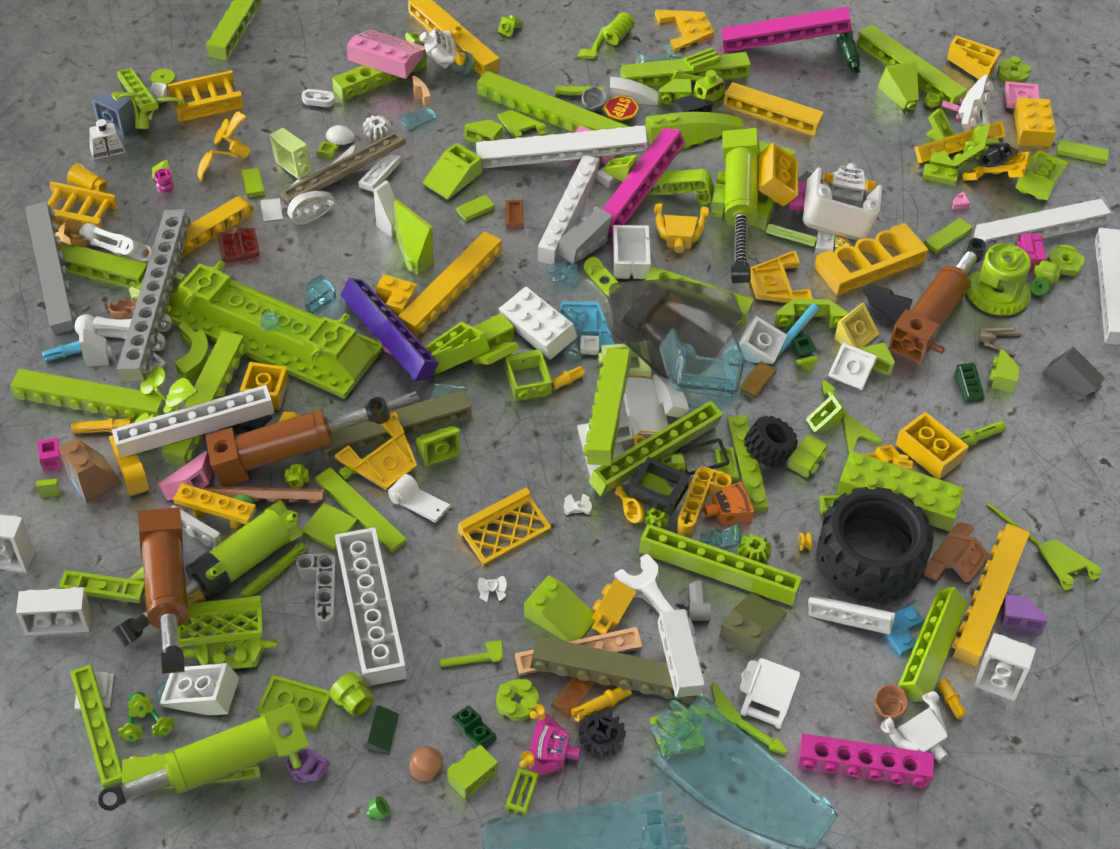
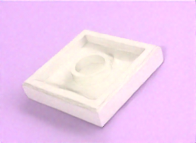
[828,343,878,391]

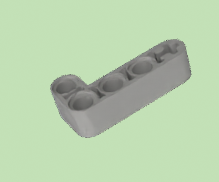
[296,553,337,633]

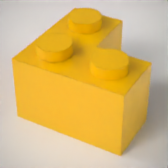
[376,274,418,317]

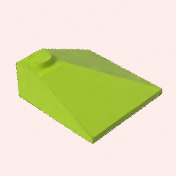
[394,199,434,275]

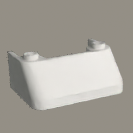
[803,167,882,241]

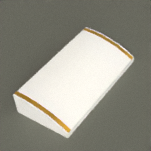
[624,375,668,443]

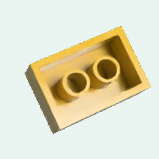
[1013,97,1056,147]
[758,142,798,207]
[896,411,969,480]

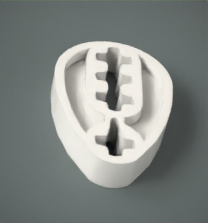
[287,191,336,225]

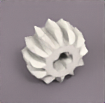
[363,114,392,141]

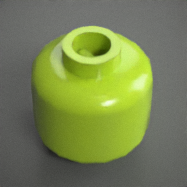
[1033,260,1061,285]

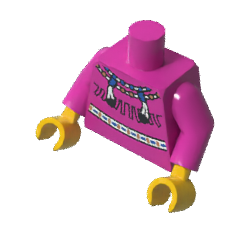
[519,704,581,775]

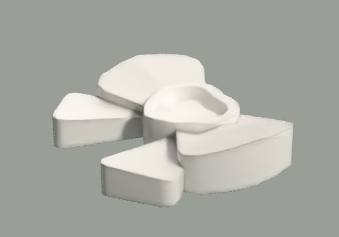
[564,494,592,515]
[478,576,507,602]

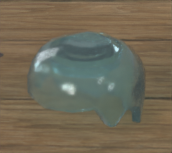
[450,51,475,76]

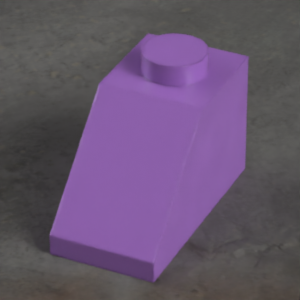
[1001,594,1048,632]

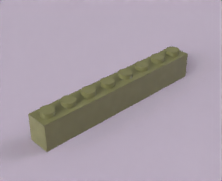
[320,390,472,461]
[530,636,704,703]

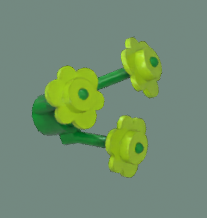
[119,692,175,742]

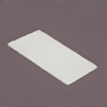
[260,198,283,221]

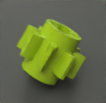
[284,464,309,488]
[644,508,669,528]

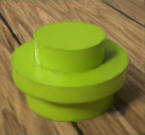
[924,93,941,108]

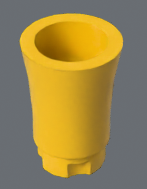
[67,163,108,193]

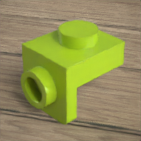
[498,14,524,37]

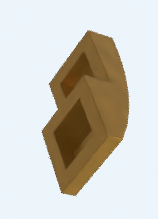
[740,361,777,398]

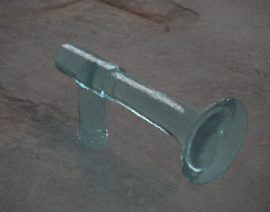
[636,44,681,63]
[564,306,589,359]

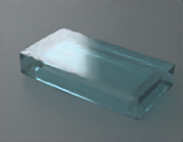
[400,105,437,131]

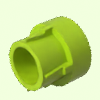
[329,671,375,717]

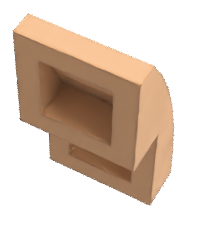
[412,76,431,109]

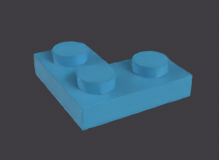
[884,605,924,656]

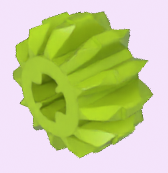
[737,533,771,564]

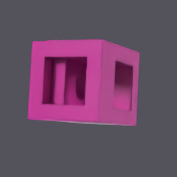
[37,438,63,471]

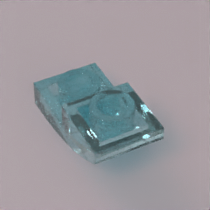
[700,524,742,550]

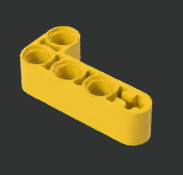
[109,435,149,497]
[677,467,732,538]

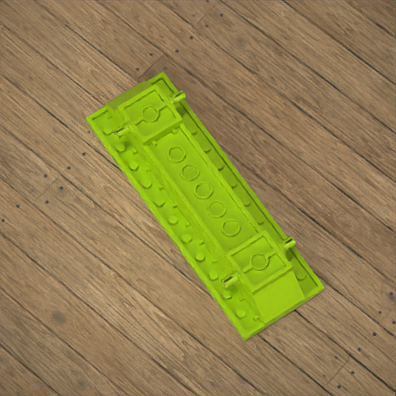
[165,260,383,399]

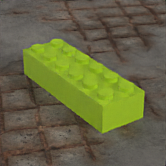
[836,450,965,532]

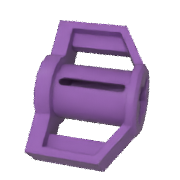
[285,749,330,783]

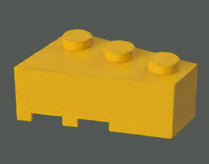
[947,35,1001,79]

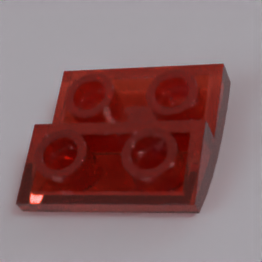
[218,228,260,262]

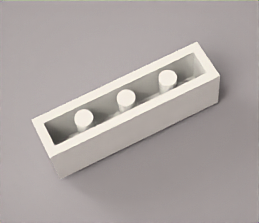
[657,609,706,698]

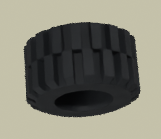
[744,415,798,468]

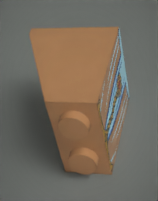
[59,438,122,502]

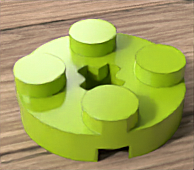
[998,56,1031,83]
[1047,245,1085,277]
[496,679,539,721]

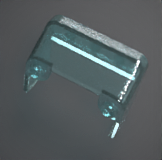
[659,328,744,398]

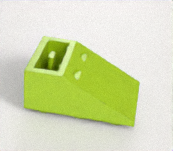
[422,143,482,200]

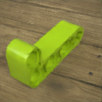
[647,169,714,205]

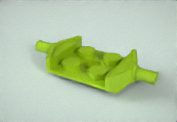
[181,627,278,669]

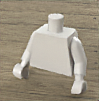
[881,691,949,763]

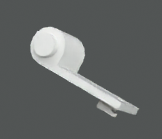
[388,474,450,523]

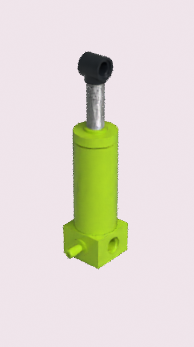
[98,703,309,811]

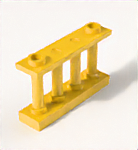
[168,70,244,122]
[48,181,118,229]

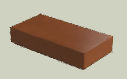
[506,200,524,229]

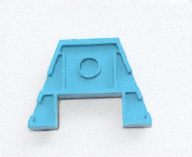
[558,301,615,352]

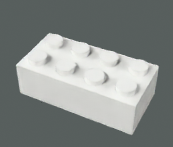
[499,287,577,360]

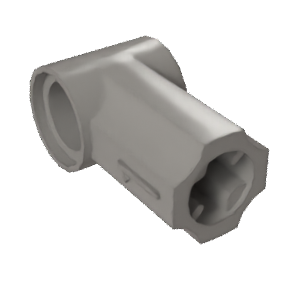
[688,581,711,621]

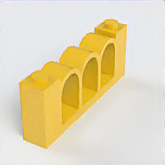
[814,222,929,296]

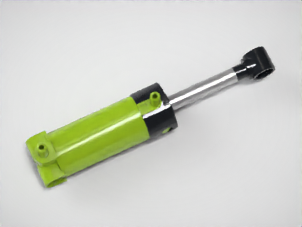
[112,500,304,647]

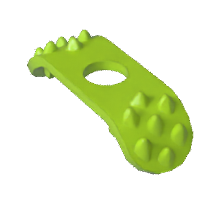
[584,257,624,297]

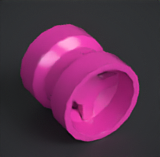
[154,168,174,193]

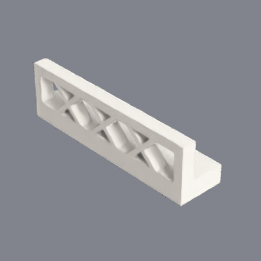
[808,595,895,634]

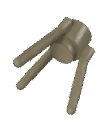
[979,327,1022,356]

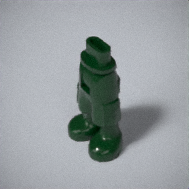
[835,28,860,74]

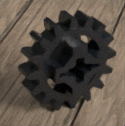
[578,710,626,757]

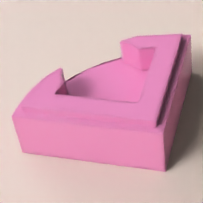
[952,192,970,210]

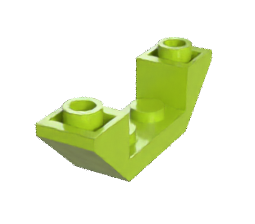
[929,123,990,169]
[774,299,848,328]

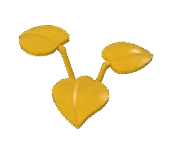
[197,111,250,182]

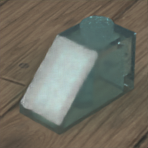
[305,274,336,314]

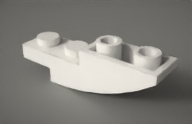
[958,75,993,131]

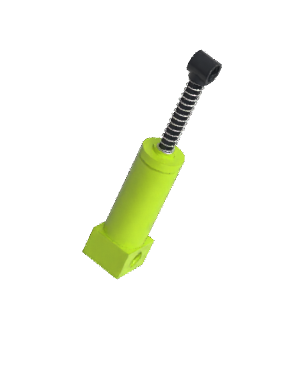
[722,128,761,284]

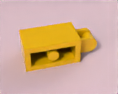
[591,578,637,634]

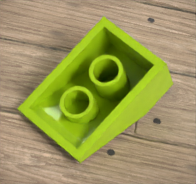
[524,575,596,642]

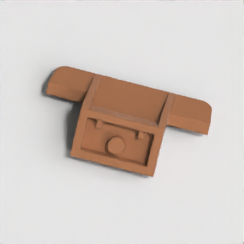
[923,523,989,583]

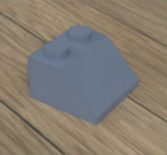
[91,94,135,136]

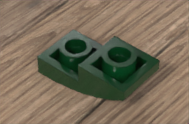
[452,705,497,748]

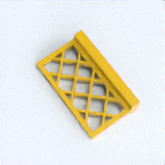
[458,487,552,566]

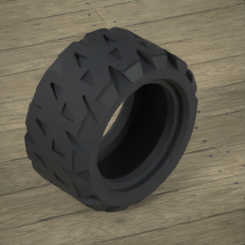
[817,487,934,602]

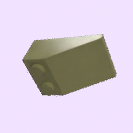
[719,592,787,658]

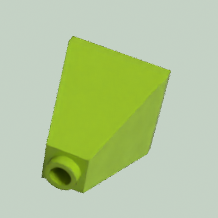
[878,60,919,110]

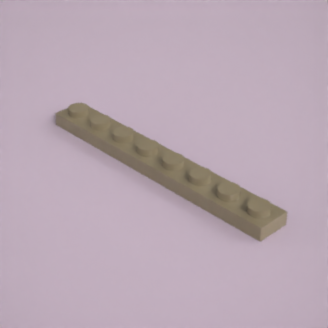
[281,131,406,204]

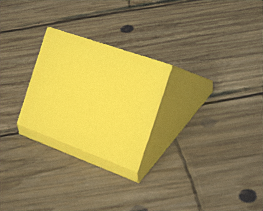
[834,303,880,349]

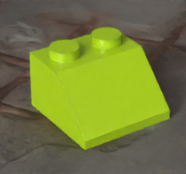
[415,426,461,467]

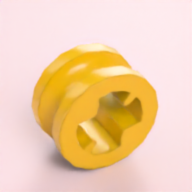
[799,532,812,551]

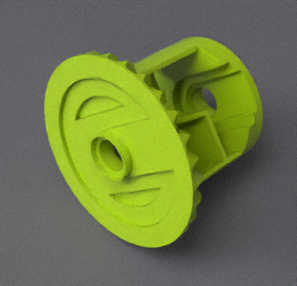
[966,244,1031,316]

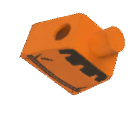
[704,482,754,525]

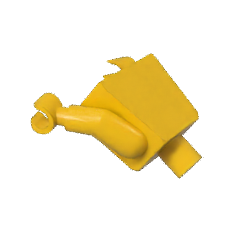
[654,203,709,253]

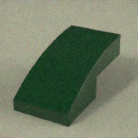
[781,324,817,357]

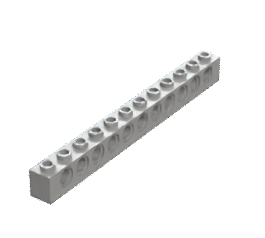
[117,209,191,382]

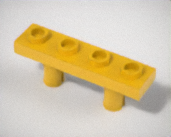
[173,483,256,529]

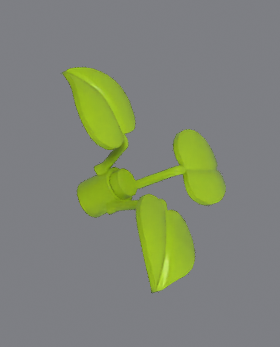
[112,92,188,129]
[134,366,198,423]

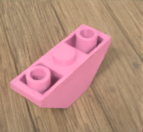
[158,451,214,501]

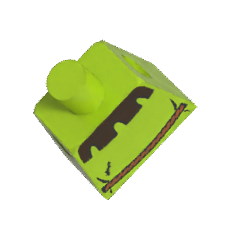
[693,70,725,105]

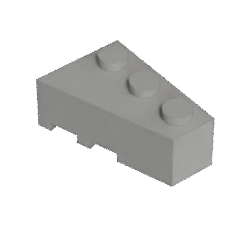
[557,205,612,264]

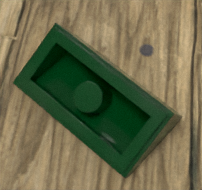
[367,705,399,754]

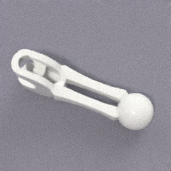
[79,223,153,263]
[74,314,172,351]
[614,554,695,636]

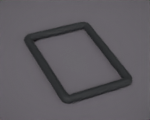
[677,438,730,475]

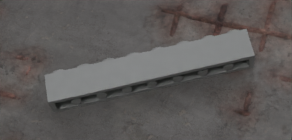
[25,201,78,335]

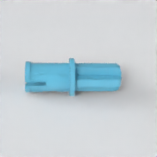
[42,341,82,362]

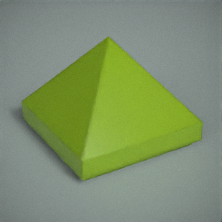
[795,356,819,372]

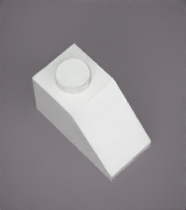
[79,328,112,367]

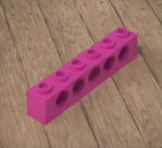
[797,733,934,788]

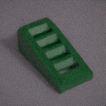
[954,362,985,402]

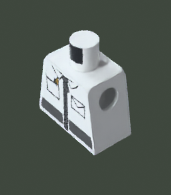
[89,119,125,160]

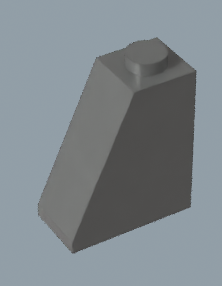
[1043,346,1105,396]

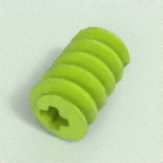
[603,12,635,46]

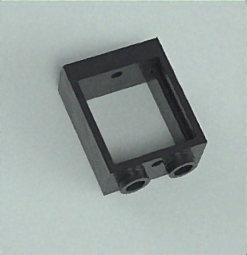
[628,457,691,516]

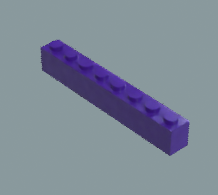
[340,277,439,381]

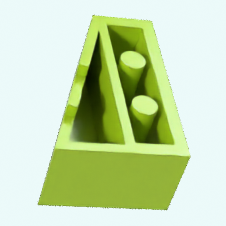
[425,322,490,374]

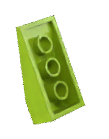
[1015,150,1070,200]

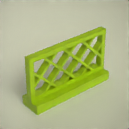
[178,596,263,647]

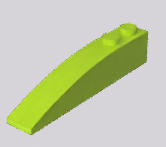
[645,112,745,150]

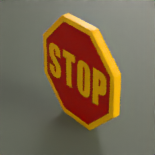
[604,95,639,121]

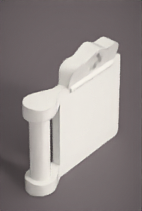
[740,658,800,730]

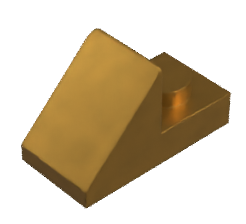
[56,221,88,247]

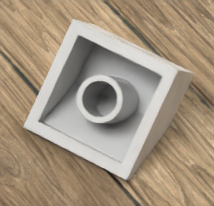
[734,316,787,364]

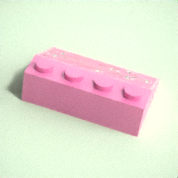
[347,30,426,79]

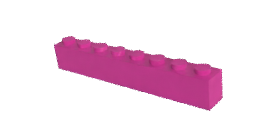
[721,7,852,53]
[603,128,685,236]

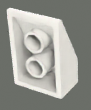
[159,663,239,716]

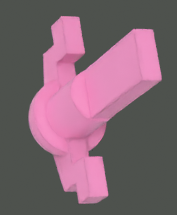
[942,98,963,120]

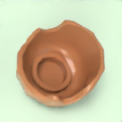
[108,299,136,320]
[875,684,908,720]
[409,746,443,782]

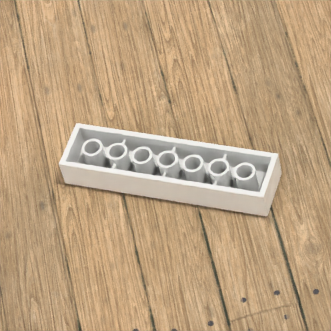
[335,527,407,686]

